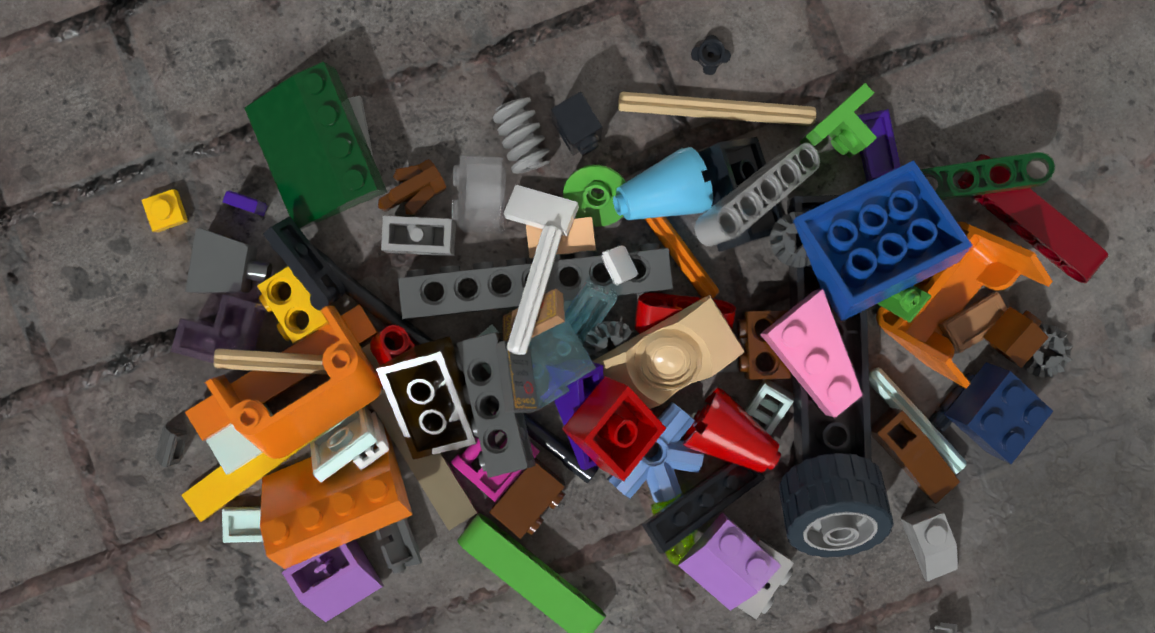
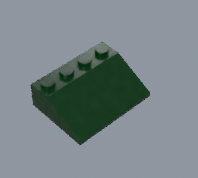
[244,62,387,230]

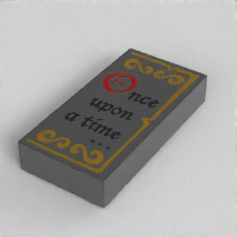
[496,341,539,413]

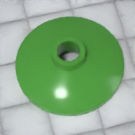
[563,165,626,227]

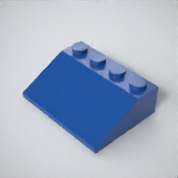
[793,161,973,322]

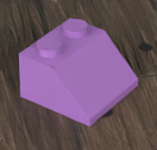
[678,513,781,611]

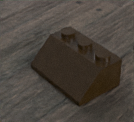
[376,336,479,460]

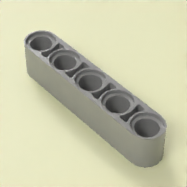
[695,143,820,246]

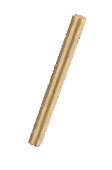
[618,92,816,126]

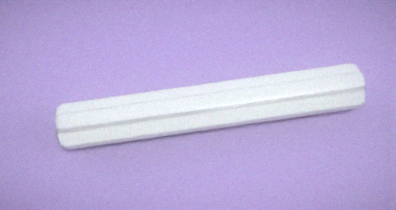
[507,225,562,355]

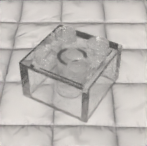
[452,156,506,234]

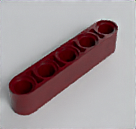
[957,154,1108,284]

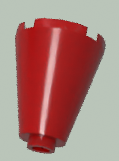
[683,386,782,473]

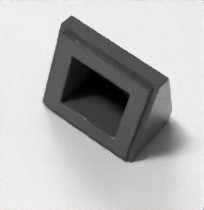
[155,426,187,467]

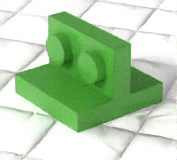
[799,83,877,158]

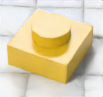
[142,189,188,233]

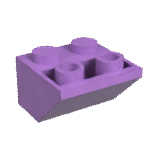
[282,539,384,622]

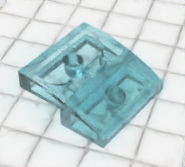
[529,314,596,409]

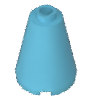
[613,147,713,220]

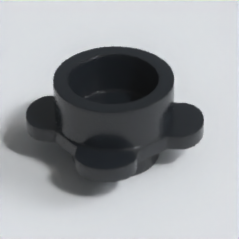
[691,35,731,75]

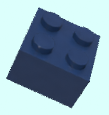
[944,362,1053,464]

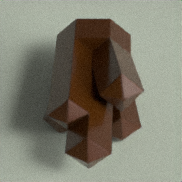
[378,159,446,216]

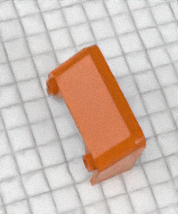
[876,222,1053,388]
[205,306,383,459]

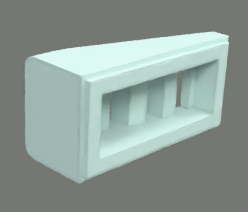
[745,379,794,435]

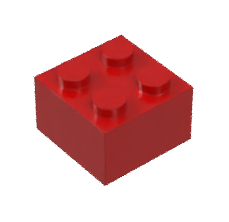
[562,376,666,482]

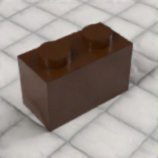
[489,457,565,539]

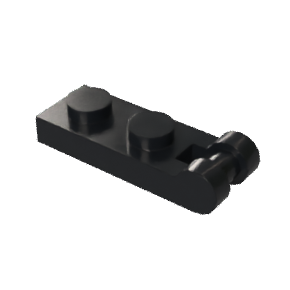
[263,216,345,310]

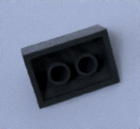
[698,136,783,252]

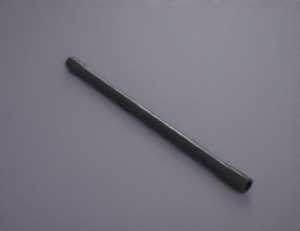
[312,244,599,483]

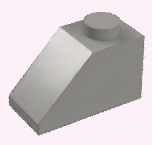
[900,506,958,581]

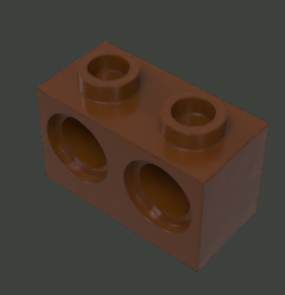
[737,310,790,380]

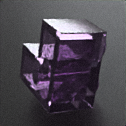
[171,294,266,370]

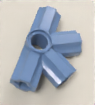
[607,402,704,503]

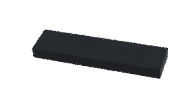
[641,462,765,554]

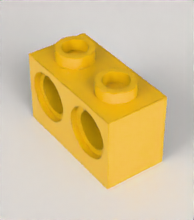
[257,267,329,343]

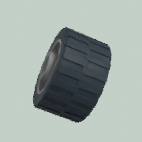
[779,453,894,558]

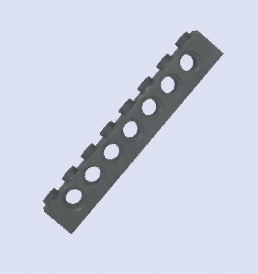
[398,243,673,319]

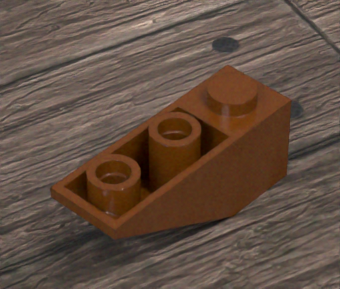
[871,408,960,504]

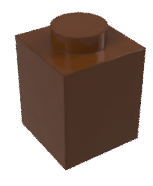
[983,307,1049,368]

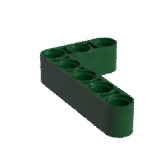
[920,152,1055,200]

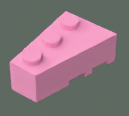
[760,289,862,418]

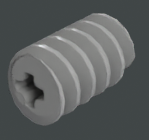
[493,97,550,174]

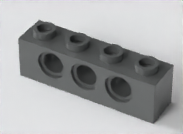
[456,332,536,478]

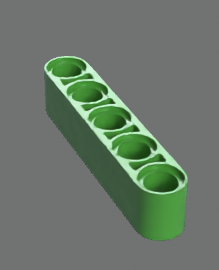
[457,513,606,633]

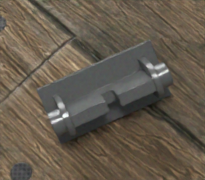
[375,518,423,574]

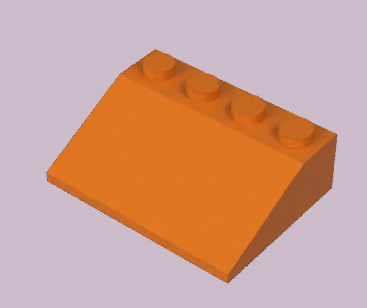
[260,427,413,569]

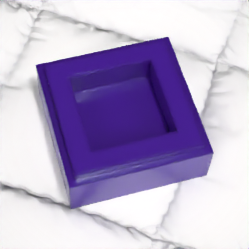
[222,190,267,217]

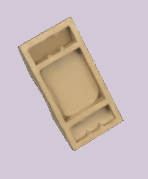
[592,295,744,409]

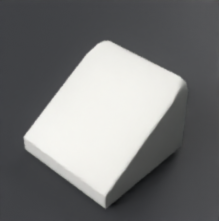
[601,245,638,285]

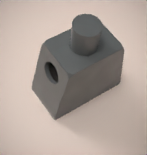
[185,228,272,294]

